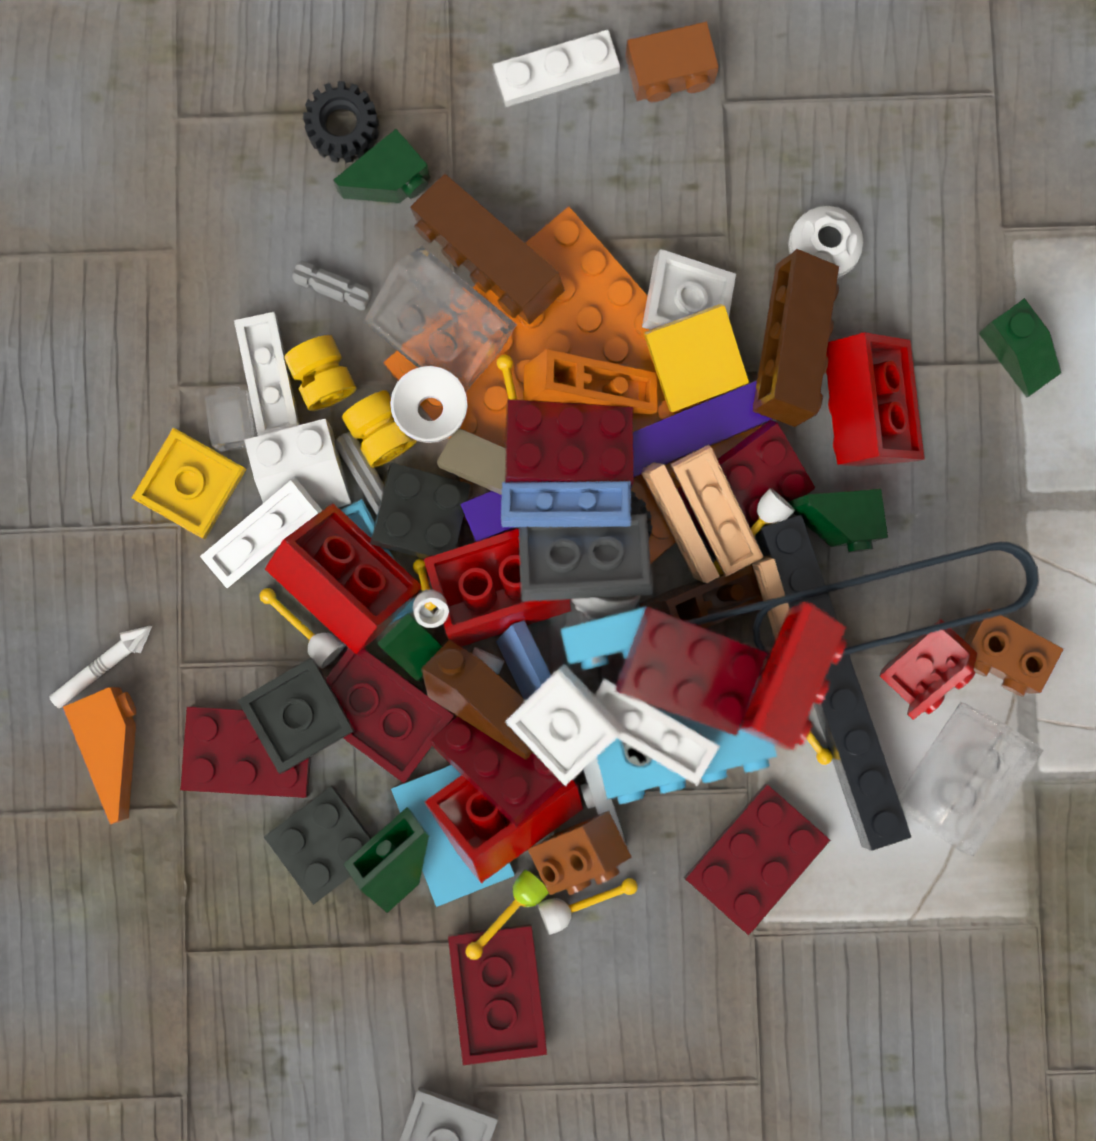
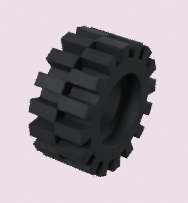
[303,81,379,163]

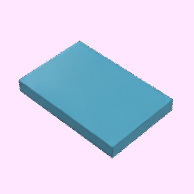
[391,765,515,907]

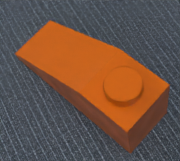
[523,349,657,414]
[63,687,137,825]

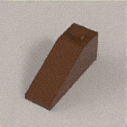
[639,564,763,629]
[422,640,533,759]

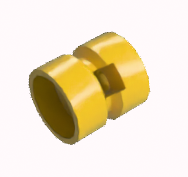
[284,335,357,411]
[342,390,417,468]

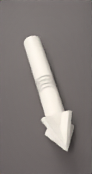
[49,626,152,708]

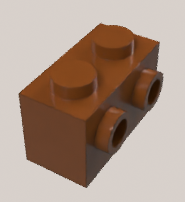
[625,21,719,102]
[963,608,1064,697]
[528,811,632,895]

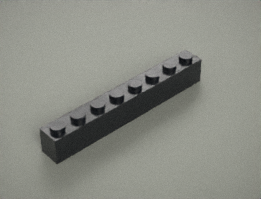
[756,515,912,851]

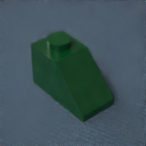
[333,129,430,203]
[979,298,1061,398]
[788,489,888,553]
[377,613,443,682]
[344,807,429,913]

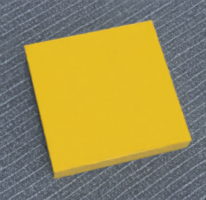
[643,304,749,412]
[132,427,247,540]

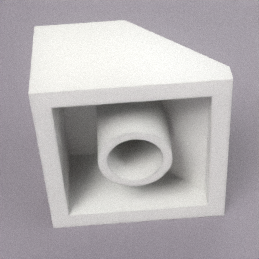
[244,418,352,510]

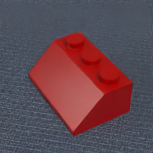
[825,332,925,467]
[265,503,422,655]
[424,528,572,647]
[739,602,847,751]
[425,775,583,883]

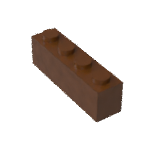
[410,174,565,325]
[752,249,839,427]

